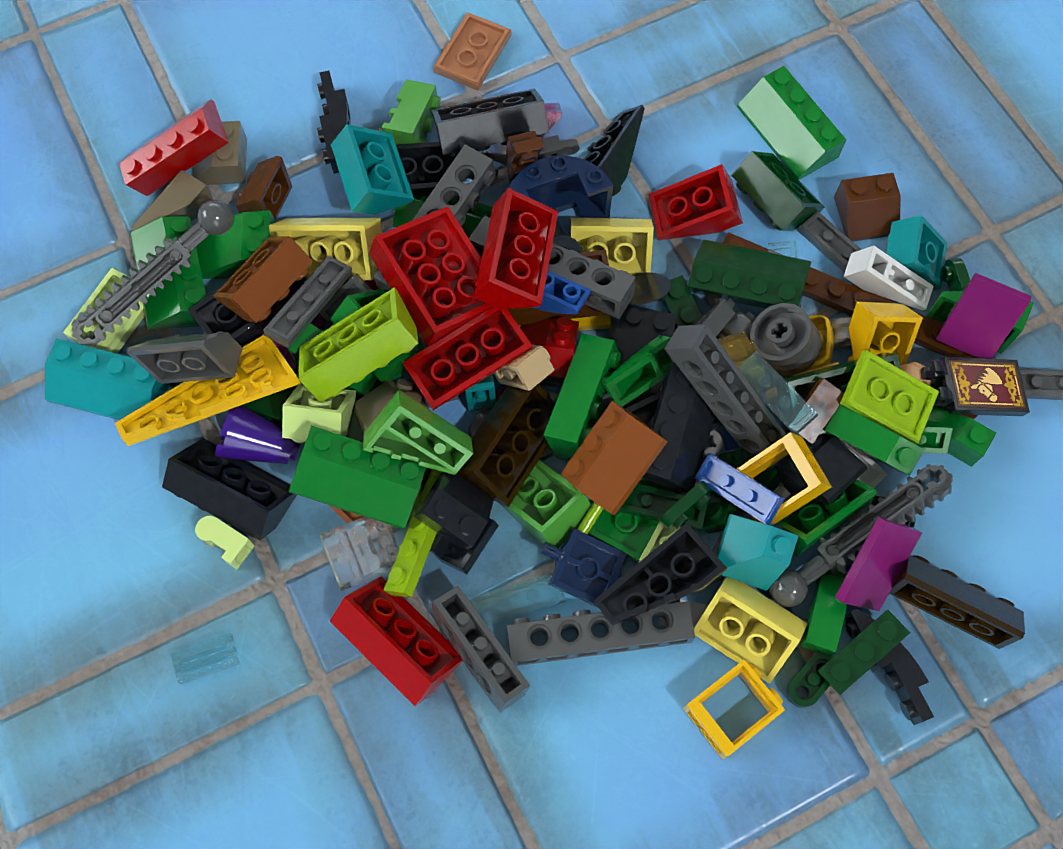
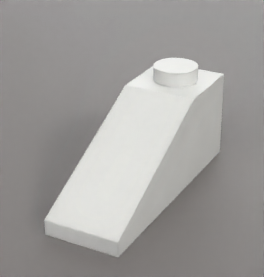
[843,246,933,311]

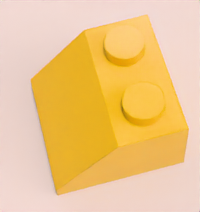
[848,302,923,366]

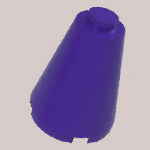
[215,405,301,464]

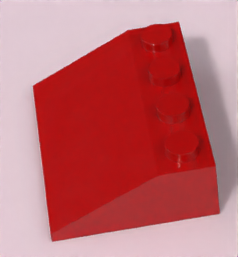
[369,206,493,347]

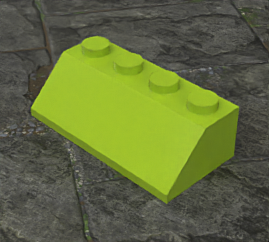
[298,287,418,402]

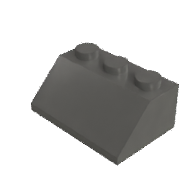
[127,332,242,384]

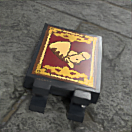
[920,356,1030,416]

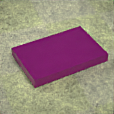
[936,273,1032,359]
[835,517,922,611]

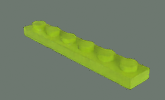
[383,434,472,597]

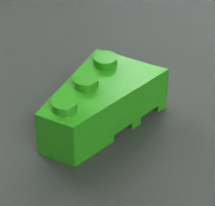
[382,79,441,144]
[363,390,473,475]

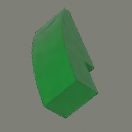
[603,335,672,407]
[801,570,848,656]

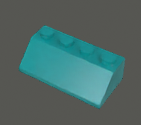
[45,338,169,420]

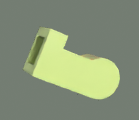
[195,516,255,570]

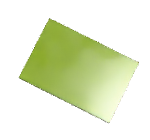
[840,350,939,444]

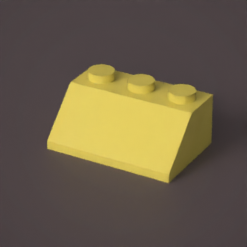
[570,217,654,275]
[694,577,808,684]

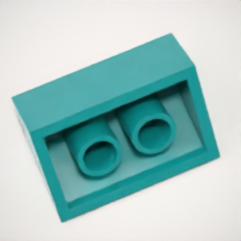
[331,124,414,215]

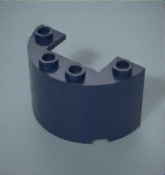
[510,155,613,218]

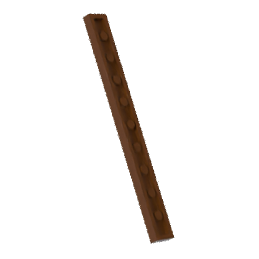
[723,232,976,358]

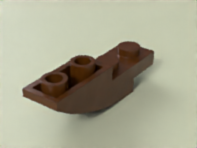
[506,131,544,181]

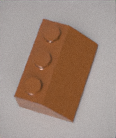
[213,236,313,323]
[561,401,668,515]

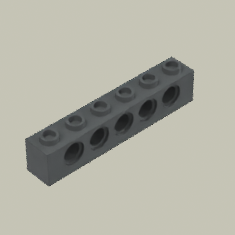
[373,145,495,292]
[469,216,636,319]
[665,325,787,465]
[507,599,695,666]

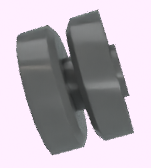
[750,303,822,376]

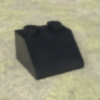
[774,433,867,505]
[413,472,494,549]

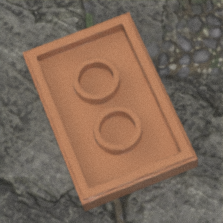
[433,12,512,91]

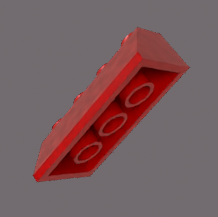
[119,99,229,196]
[473,188,558,309]
[403,306,533,411]
[330,576,463,706]

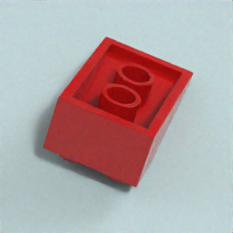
[648,164,743,240]
[520,317,579,378]

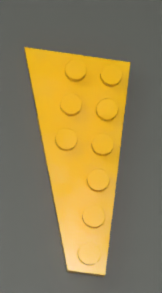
[115,335,301,446]

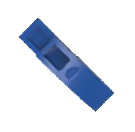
[532,271,591,314]

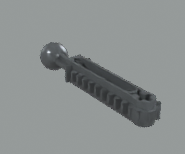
[71,199,234,346]
[769,464,953,607]

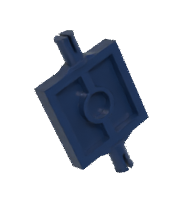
[540,529,626,608]

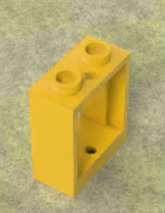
[737,432,832,526]
[683,659,785,760]

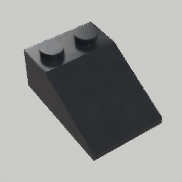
[613,304,677,395]

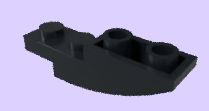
[317,70,351,174]
[844,609,934,725]

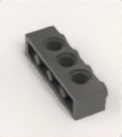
[430,586,530,713]

